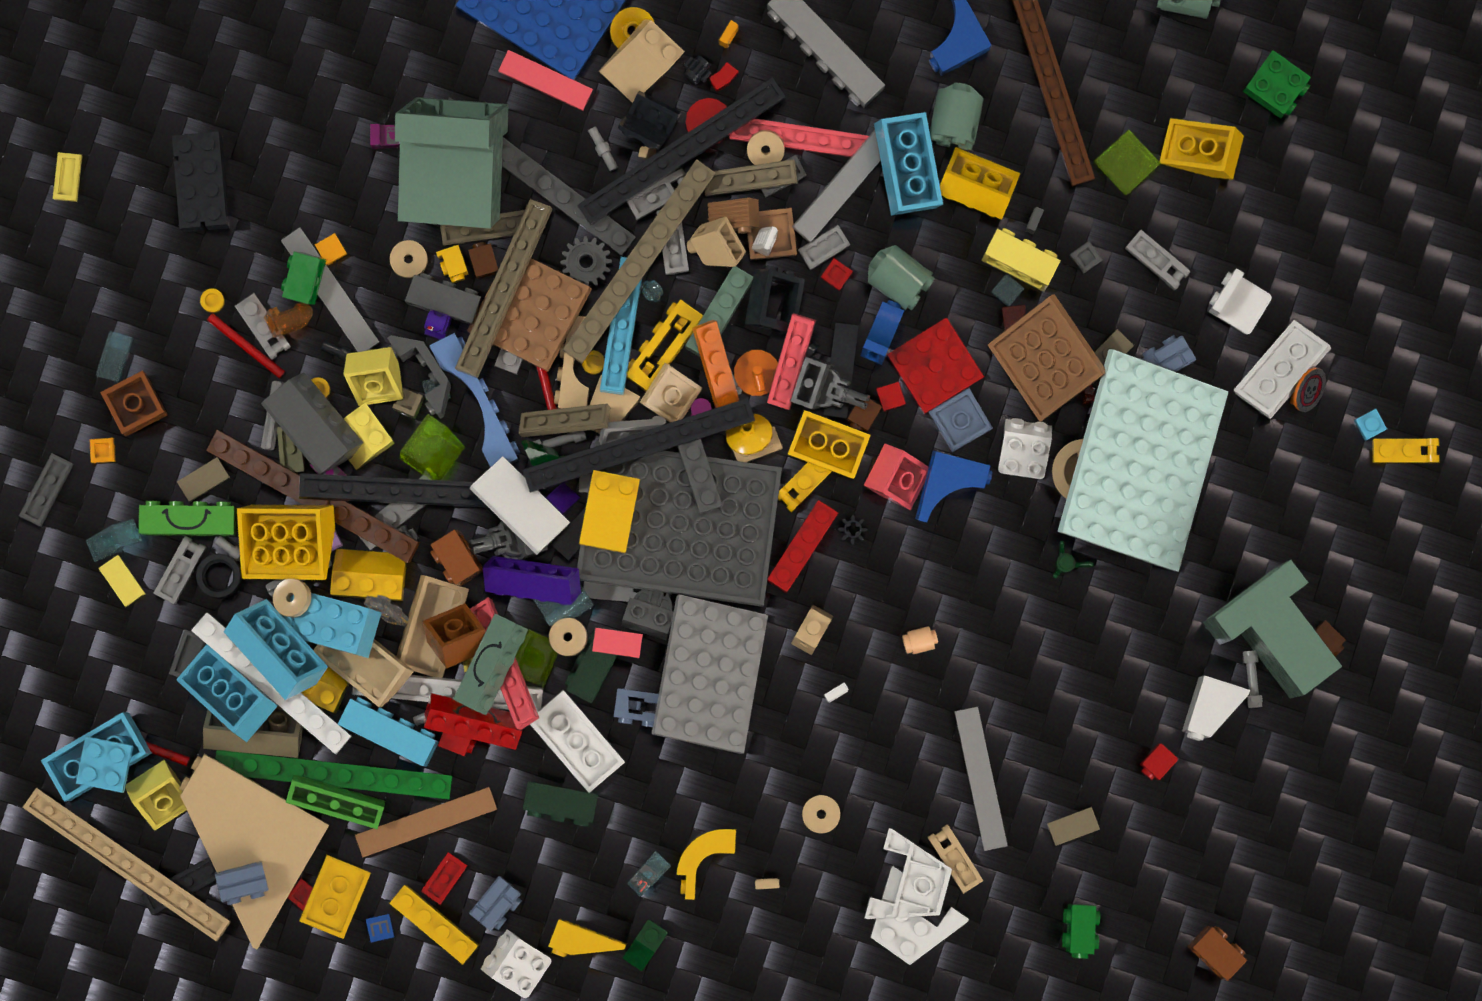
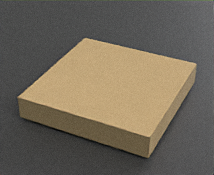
[640,363,703,423]

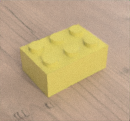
[981,228,1061,292]

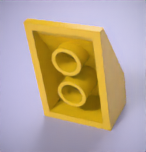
[1159,118,1244,180]
[579,470,640,553]
[548,918,627,957]

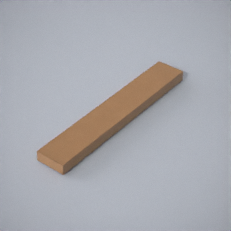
[355,787,498,857]

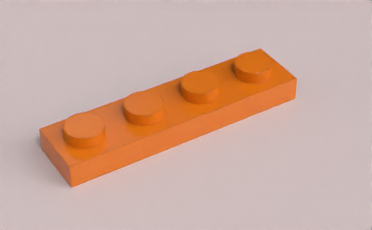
[692,320,739,408]

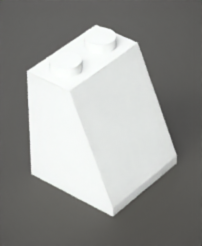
[1182,676,1250,741]

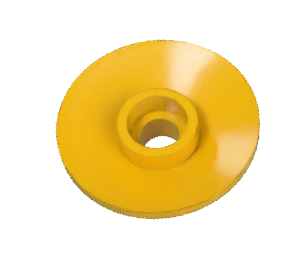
[610,7,655,49]
[726,414,773,455]

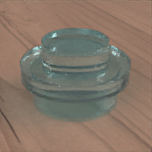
[642,279,663,302]

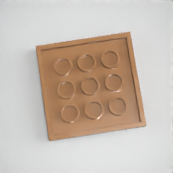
[467,259,592,372]
[988,294,1105,422]

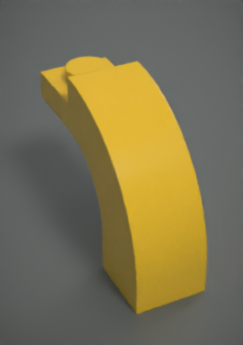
[677,829,736,900]

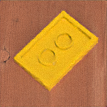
[299,855,371,939]

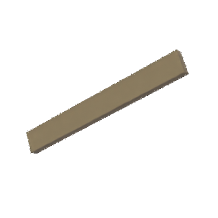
[455,199,553,378]

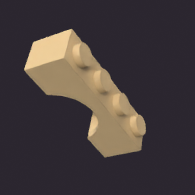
[554,316,589,409]

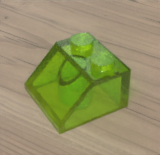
[399,414,465,480]
[515,629,558,688]

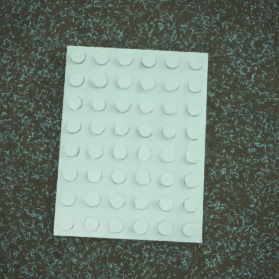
[1058,349,1228,572]

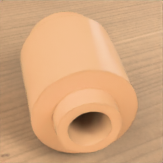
[902,626,938,655]

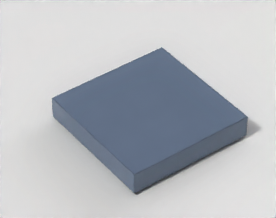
[928,388,993,452]

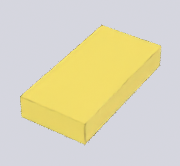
[53,152,82,202]
[99,555,146,607]

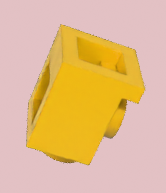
[436,245,468,283]

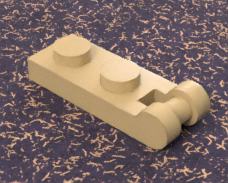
[928,825,983,894]

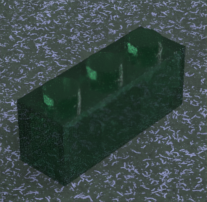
[565,627,618,704]
[523,782,599,827]

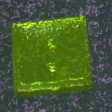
[1094,130,1161,196]

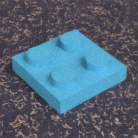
[76,736,134,793]

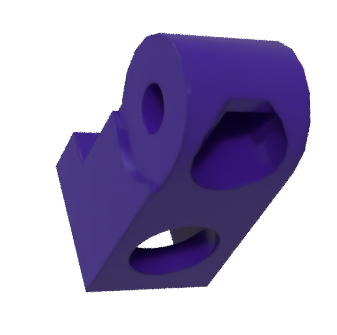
[424,309,452,340]

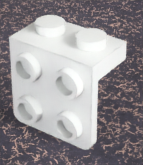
[1209,268,1272,334]
[998,418,1052,479]
[481,929,551,998]

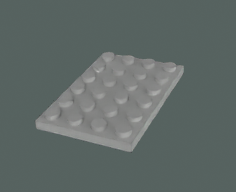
[652,594,768,754]

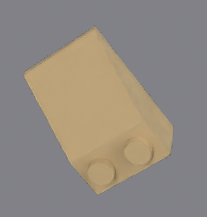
[599,19,685,103]

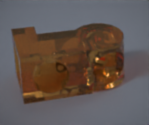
[264,302,313,338]

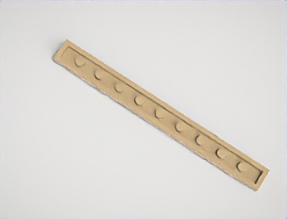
[22,788,231,941]

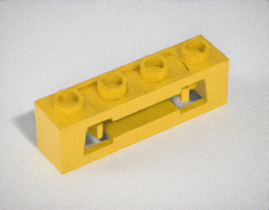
[626,300,703,392]

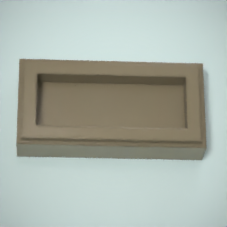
[177,457,230,502]
[1047,807,1100,846]

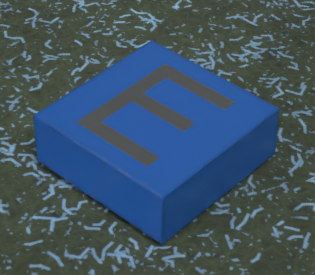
[366,914,395,942]

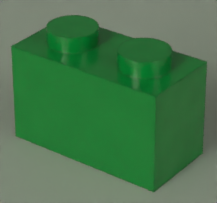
[281,251,327,304]

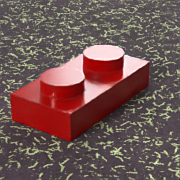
[421,852,468,905]

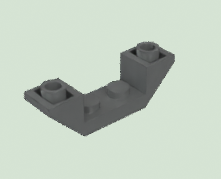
[387,335,451,419]

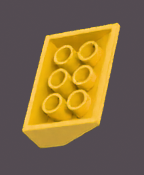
[237,505,335,580]

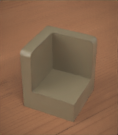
[392,388,425,419]

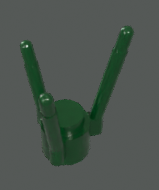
[1053,541,1093,578]

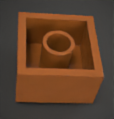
[100,370,168,437]
[430,530,483,586]
[423,603,485,669]
[1187,926,1247,981]

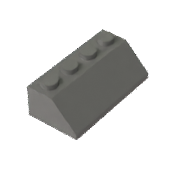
[261,372,363,474]

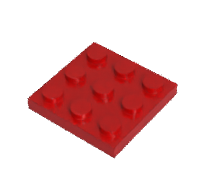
[887,318,984,414]

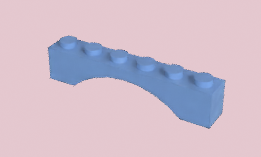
[429,333,520,467]

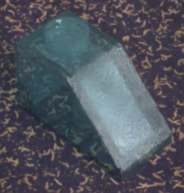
[86,519,142,562]

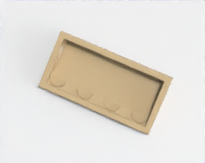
[396,575,469,678]
[313,639,414,708]

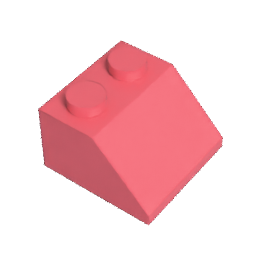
[864,444,928,510]

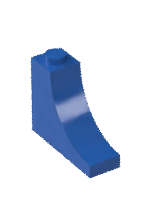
[929,0,992,76]
[860,300,904,365]
[915,451,992,522]

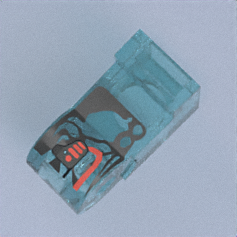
[627,851,671,897]

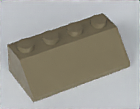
[203,705,303,758]

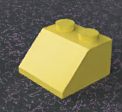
[344,347,404,406]
[344,403,395,471]
[125,760,187,830]

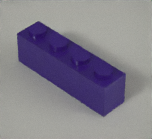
[483,556,581,605]

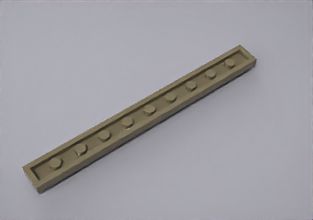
[563,159,716,364]

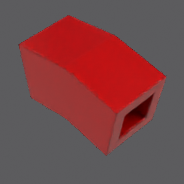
[709,62,738,92]

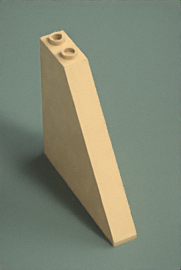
[179,753,329,950]

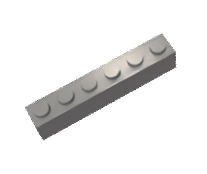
[767,0,885,108]

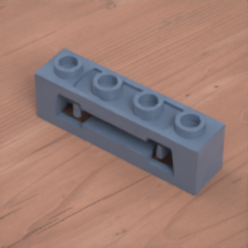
[614,689,659,727]

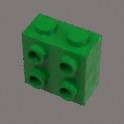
[1243,50,1311,118]
[1062,904,1100,959]

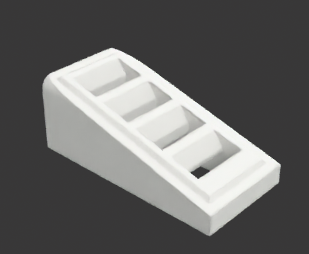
[752,226,778,256]

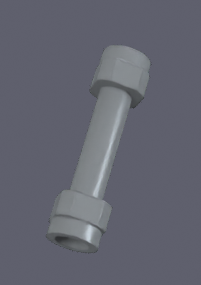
[533,431,587,448]
[1243,650,1263,708]

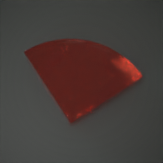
[1002,305,1026,331]
[1083,384,1095,403]

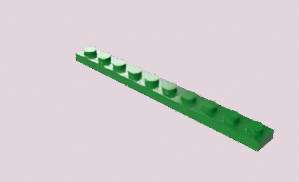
[216,750,453,799]

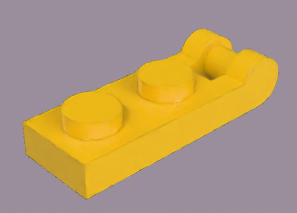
[1372,438,1439,463]
[778,462,832,512]

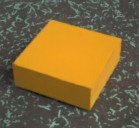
[719,20,738,48]
[315,233,347,266]
[89,438,116,463]

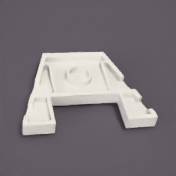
[865,828,952,919]
[871,866,969,965]

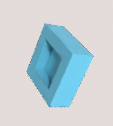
[1354,409,1387,441]

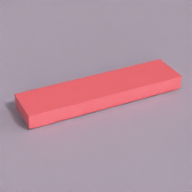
[498,50,593,111]
[767,313,816,410]

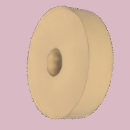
[747,130,785,165]
[390,240,428,279]
[273,579,311,618]
[549,618,588,656]
[802,795,840,833]

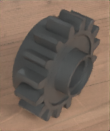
[560,236,612,287]

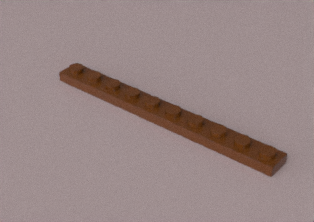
[1012,0,1095,186]
[206,430,420,563]

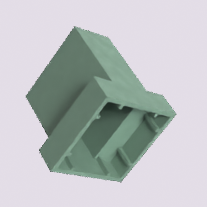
[395,97,508,228]
[1203,560,1342,698]

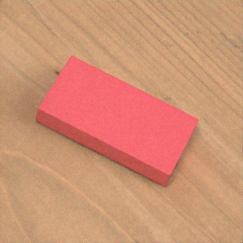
[592,628,643,658]

